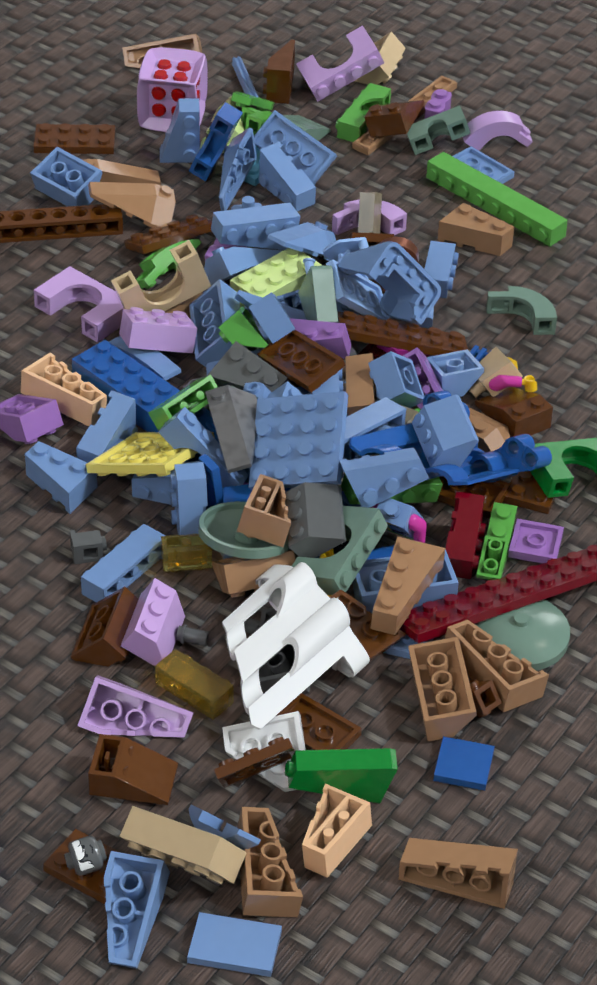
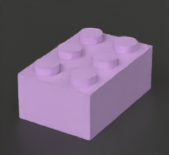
[119,307,197,353]

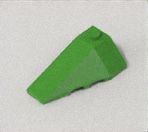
[218,305,269,348]

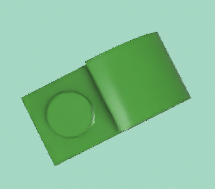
[241,106,272,135]

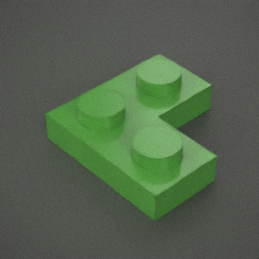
[231,91,275,112]

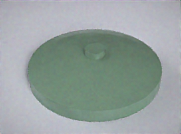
[198,501,290,559]
[475,599,570,671]

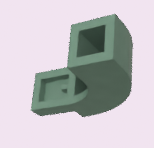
[486,286,557,335]

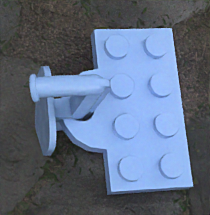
[303,237,390,320]

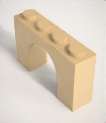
[111,240,211,311]

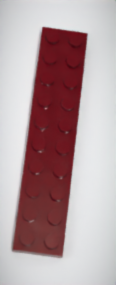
[400,545,597,643]

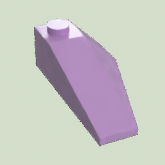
[78,675,194,737]

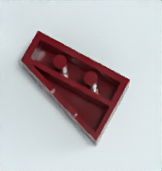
[446,491,486,579]

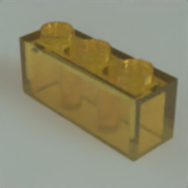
[155,649,234,720]

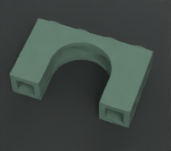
[292,506,388,595]

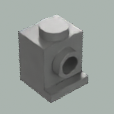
[70,530,107,564]

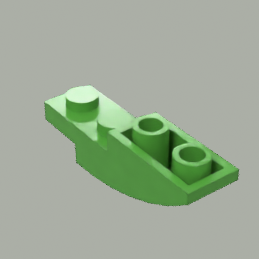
[136,239,202,289]
[476,502,517,580]

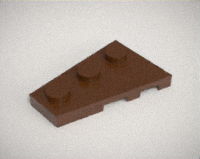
[329,590,406,662]

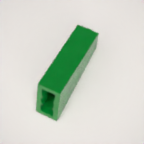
[284,748,398,804]

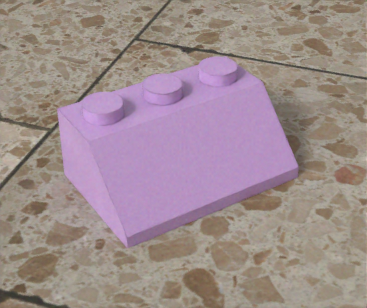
[121,578,185,671]

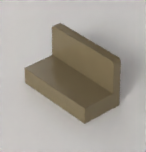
[358,192,382,233]

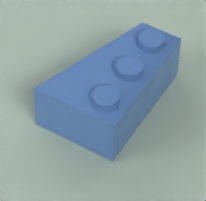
[160,98,200,163]
[258,142,316,211]
[25,441,97,514]
[340,448,429,508]

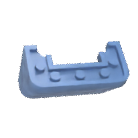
[337,241,441,325]

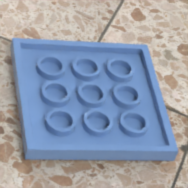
[249,391,348,490]

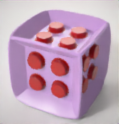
[137,47,207,132]

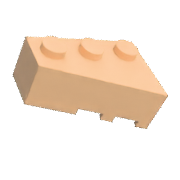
[302,784,372,878]

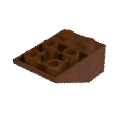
[88,734,178,805]

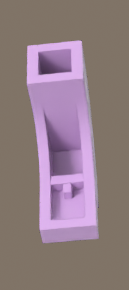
[462,111,533,150]
[332,200,407,235]

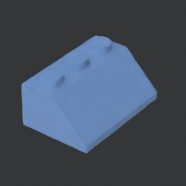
[30,147,102,206]
[412,394,479,467]

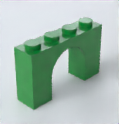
[530,438,597,498]

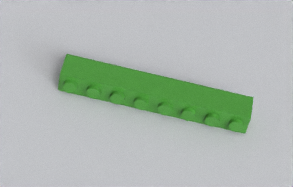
[426,152,568,247]

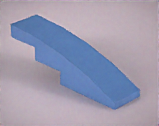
[109,336,181,381]

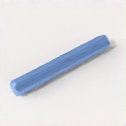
[232,56,258,97]

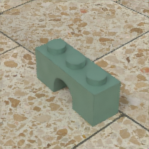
[407,105,471,155]

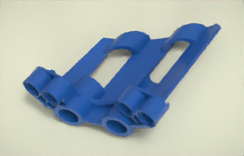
[349,390,552,485]

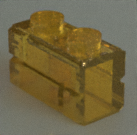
[161,534,212,572]

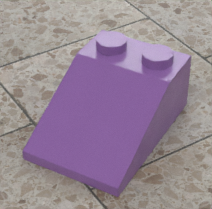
[0,394,64,444]

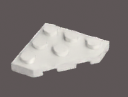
[222,711,305,792]

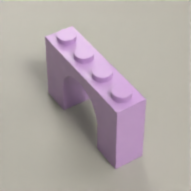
[296,25,384,102]
[34,266,124,342]

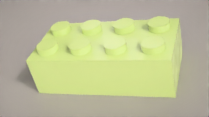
[230,248,322,307]

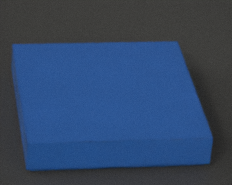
[433,736,495,791]

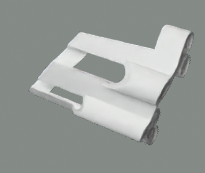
[222,562,370,729]

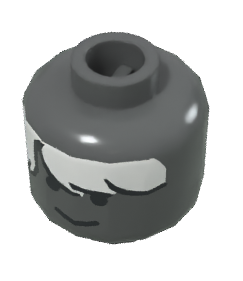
[64,835,107,876]

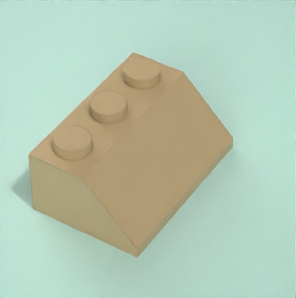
[354,31,406,85]

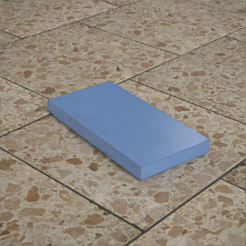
[254,110,337,185]

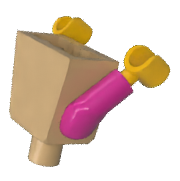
[469,347,537,398]

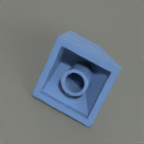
[427,349,484,397]

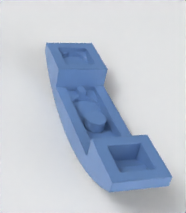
[189,804,261,850]

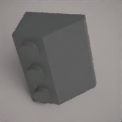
[285,482,346,558]

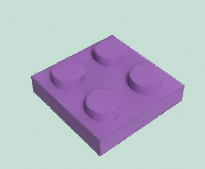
[508,519,564,564]

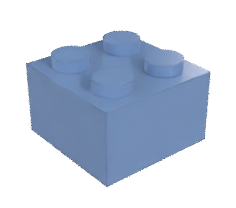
[368,351,424,408]

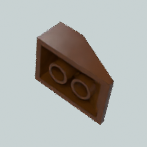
[263,39,295,104]
[364,100,425,137]
[475,387,553,437]

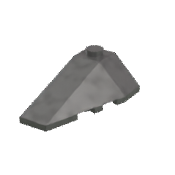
[205,385,257,474]

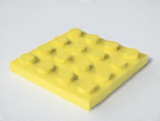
[85,432,215,477]

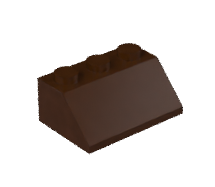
[71,586,139,667]

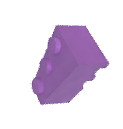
[290,318,351,359]
[403,347,443,409]

